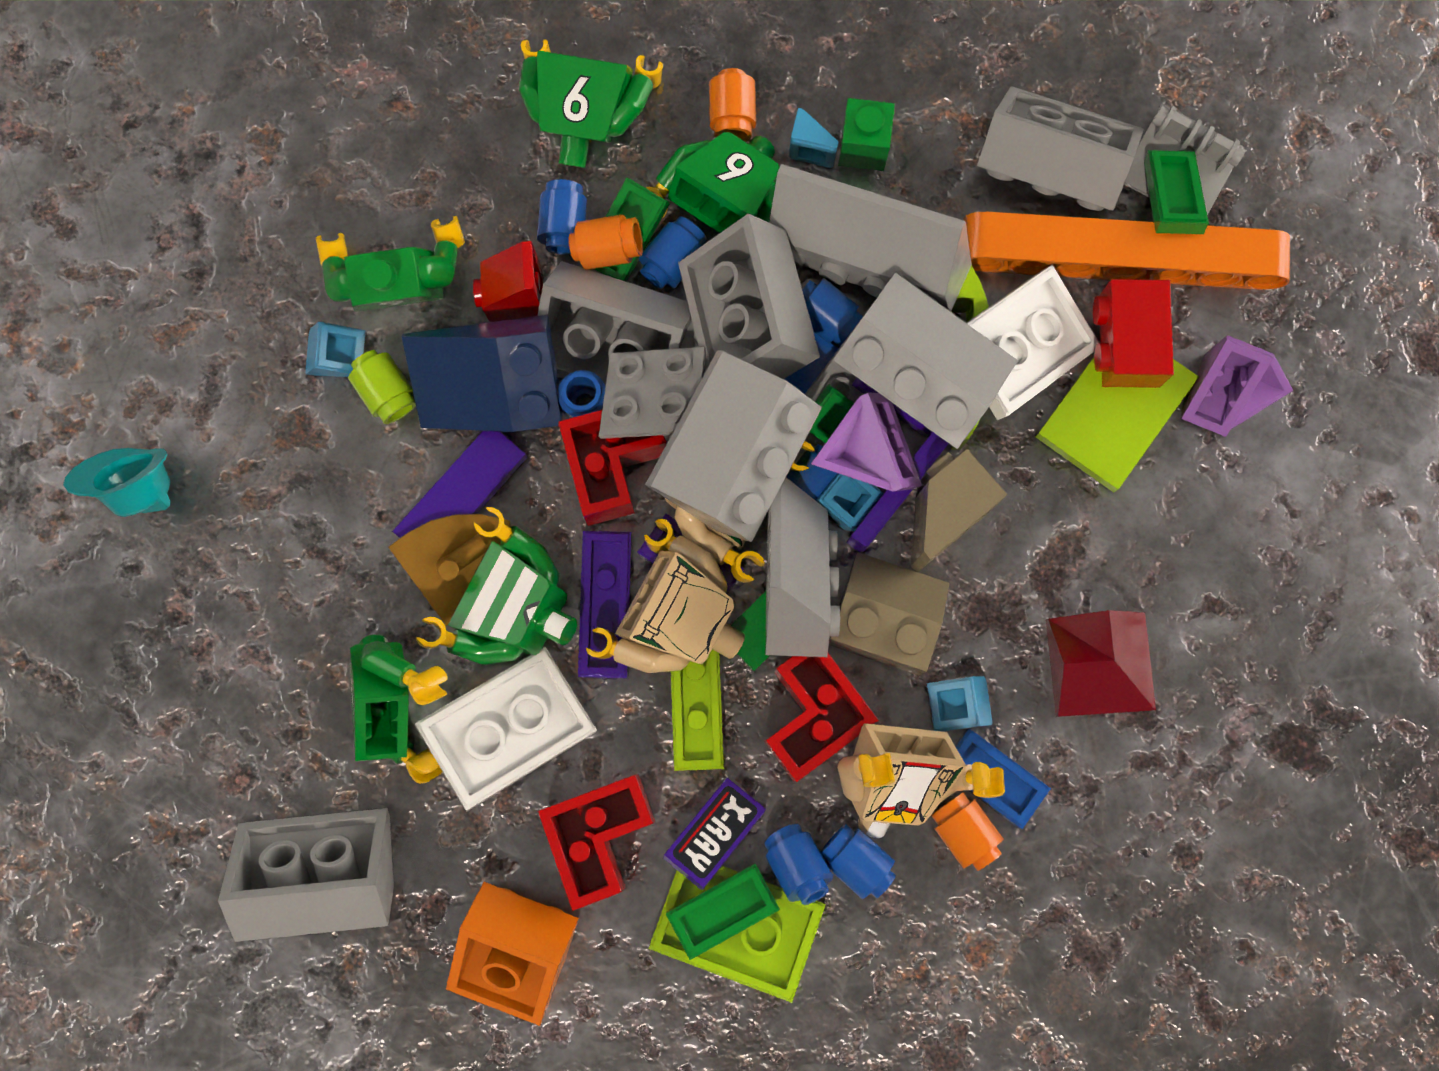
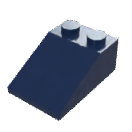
[401,315,563,432]

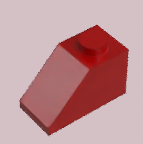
[473,241,544,322]

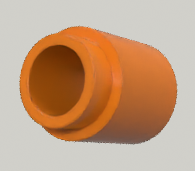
[709,68,756,142]
[569,214,643,270]
[931,792,1004,871]

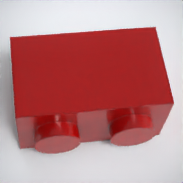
[1093,279,1174,388]

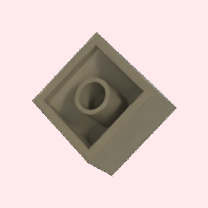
[911,449,1008,572]
[829,552,949,676]

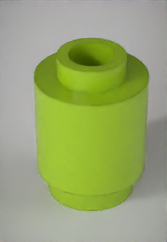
[348,350,416,424]

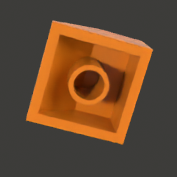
[446,882,579,1026]

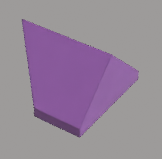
[1181,335,1293,437]
[811,393,922,492]

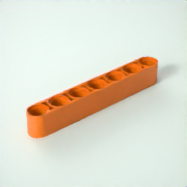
[963,212,1290,290]

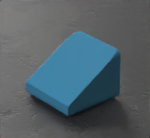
[789,108,839,168]
[305,322,366,377]
[816,473,884,531]
[927,676,993,732]

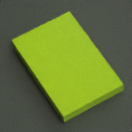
[1035,357,1199,493]
[648,865,826,1003]

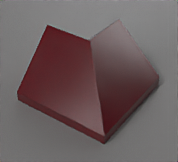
[1046,610,1156,717]

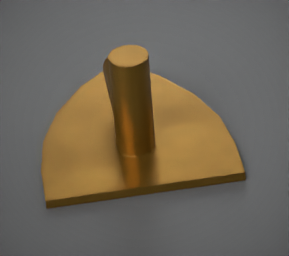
[388,514,510,626]

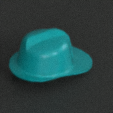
[63,448,171,517]

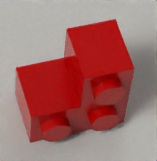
[558,410,667,526]
[764,653,879,782]
[538,774,656,911]

